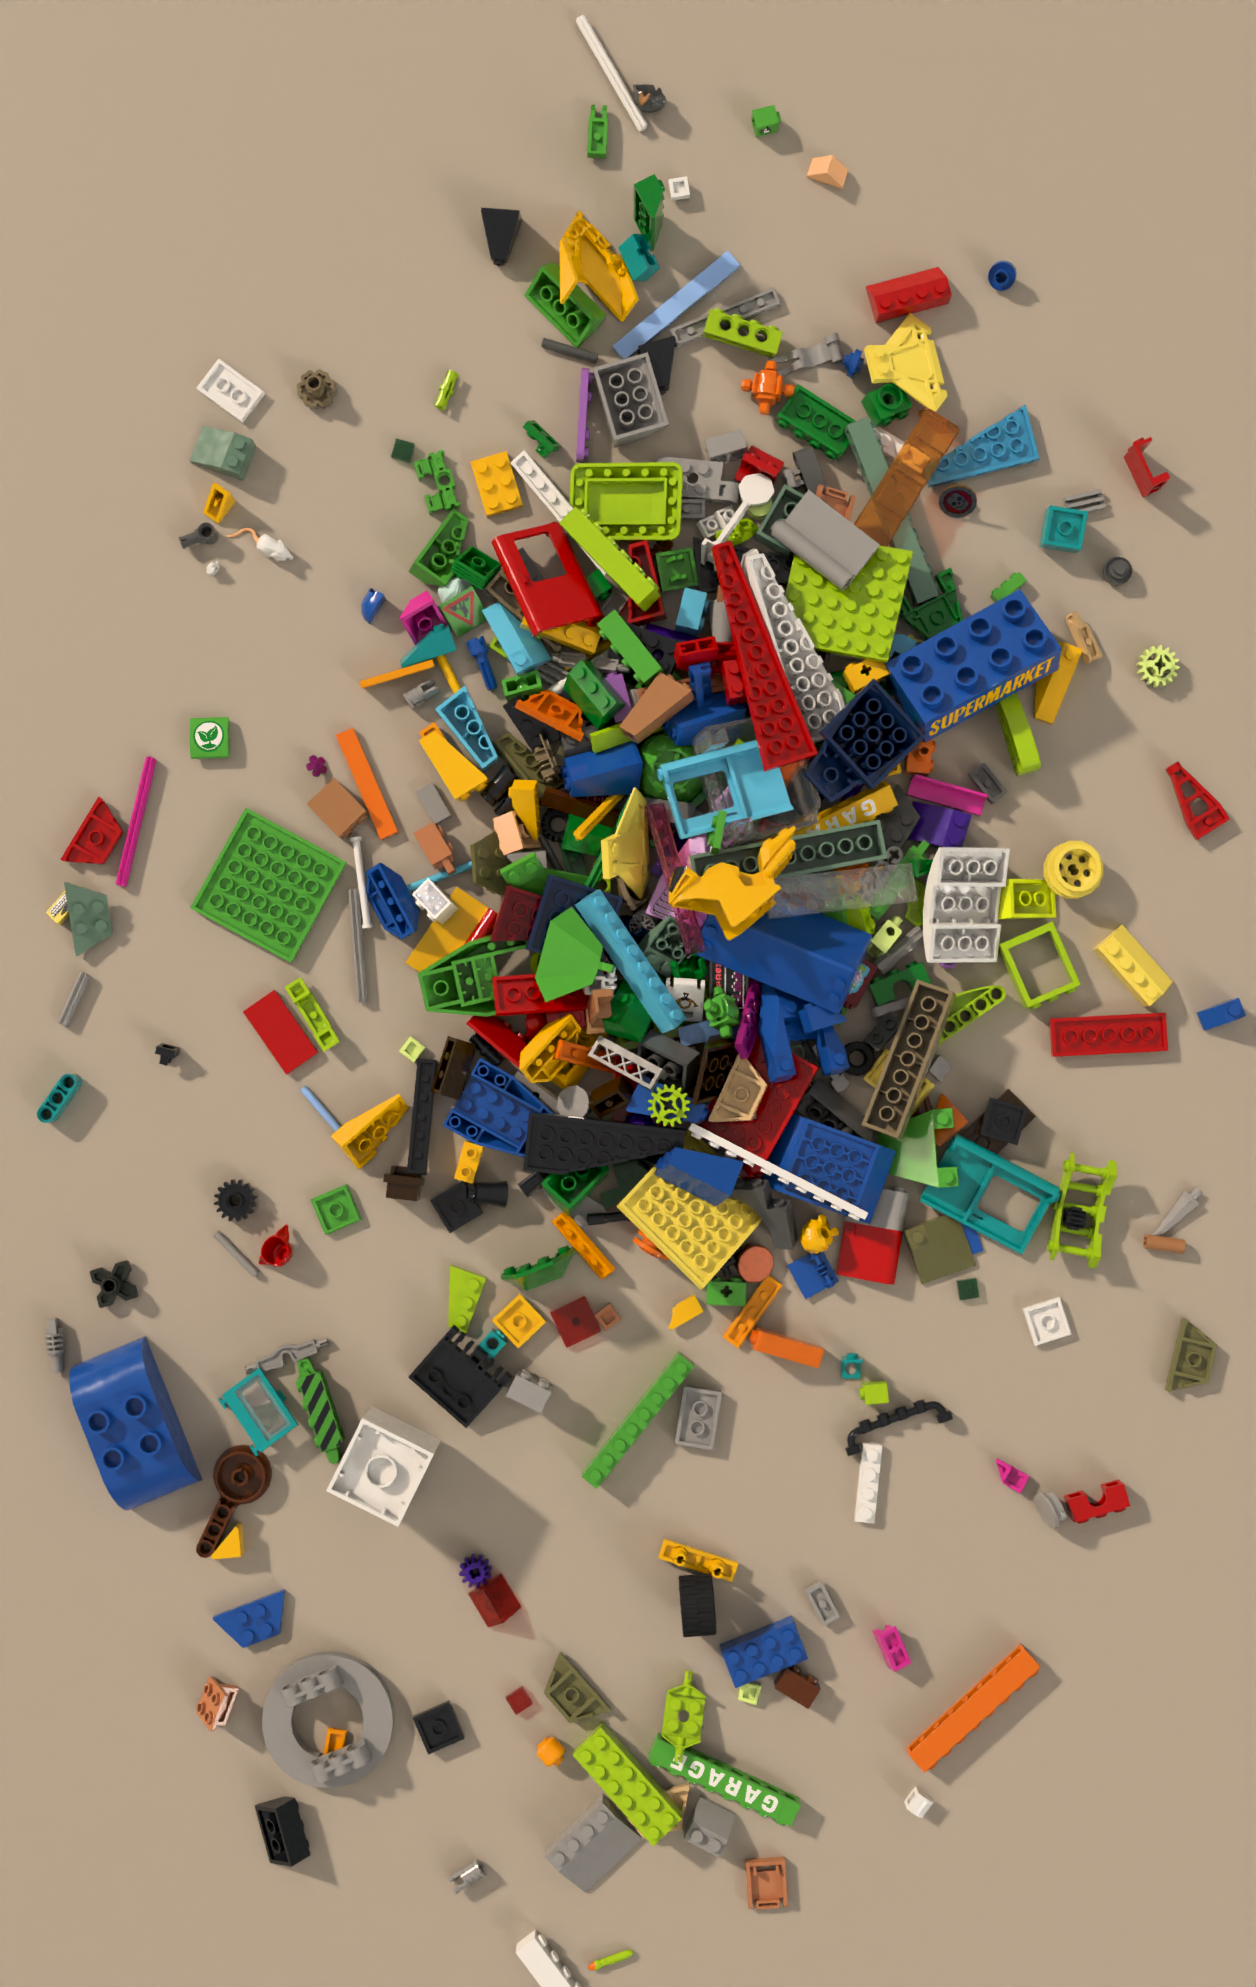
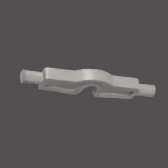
[549,652,631,674]
[244,1338,329,1374]

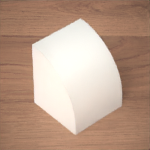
[904,1786,935,1818]

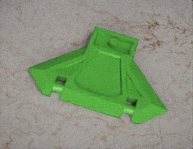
[500,852,589,896]

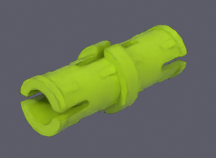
[434,370,459,411]

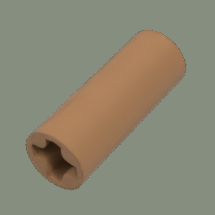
[1143,1234,1186,1254]

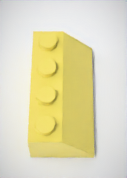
[1093,924,1173,1007]

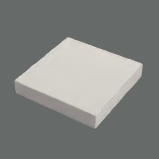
[1022,1297,1072,1346]

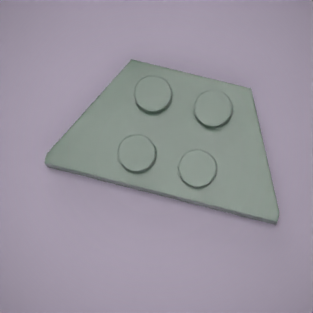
[64,882,112,956]

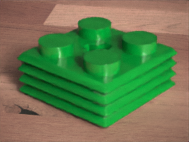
[451,546,502,590]

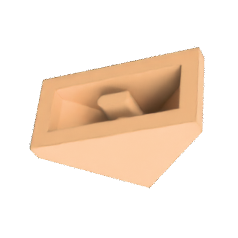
[807,155,848,189]

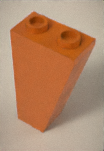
[749,1326,824,1369]

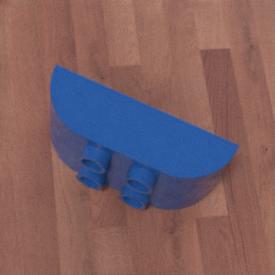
[69,1336,202,1511]

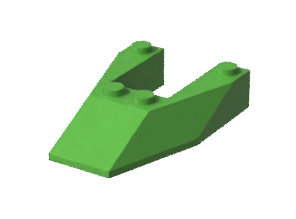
[417,935,528,1017]

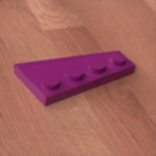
[735,979,762,1059]

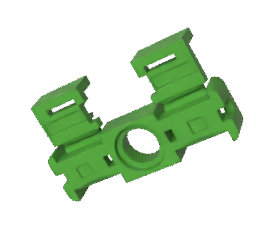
[414,450,461,515]

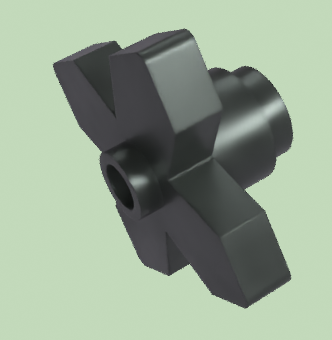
[90,1260,138,1308]

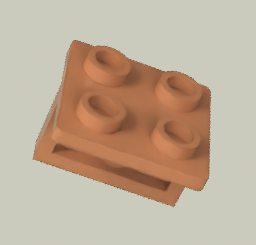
[196,1677,239,1731]

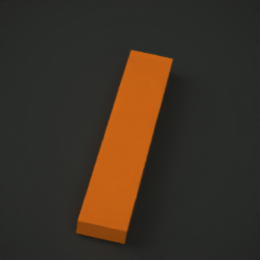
[336,728,399,840]

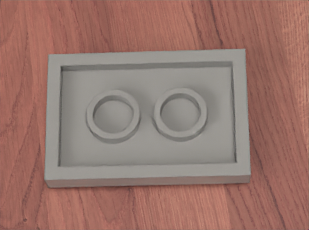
[674,1385,722,1450]

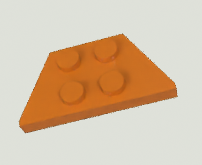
[515,690,584,742]

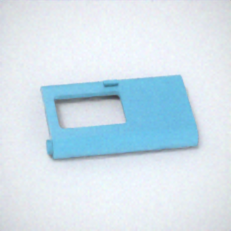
[657,740,794,839]

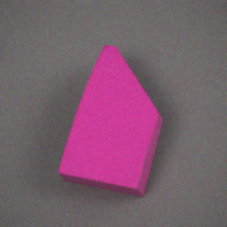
[996,1458,1030,1493]

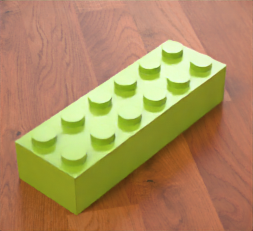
[559,506,661,612]
[572,1722,683,1847]

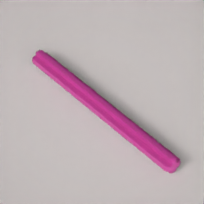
[116,757,157,887]

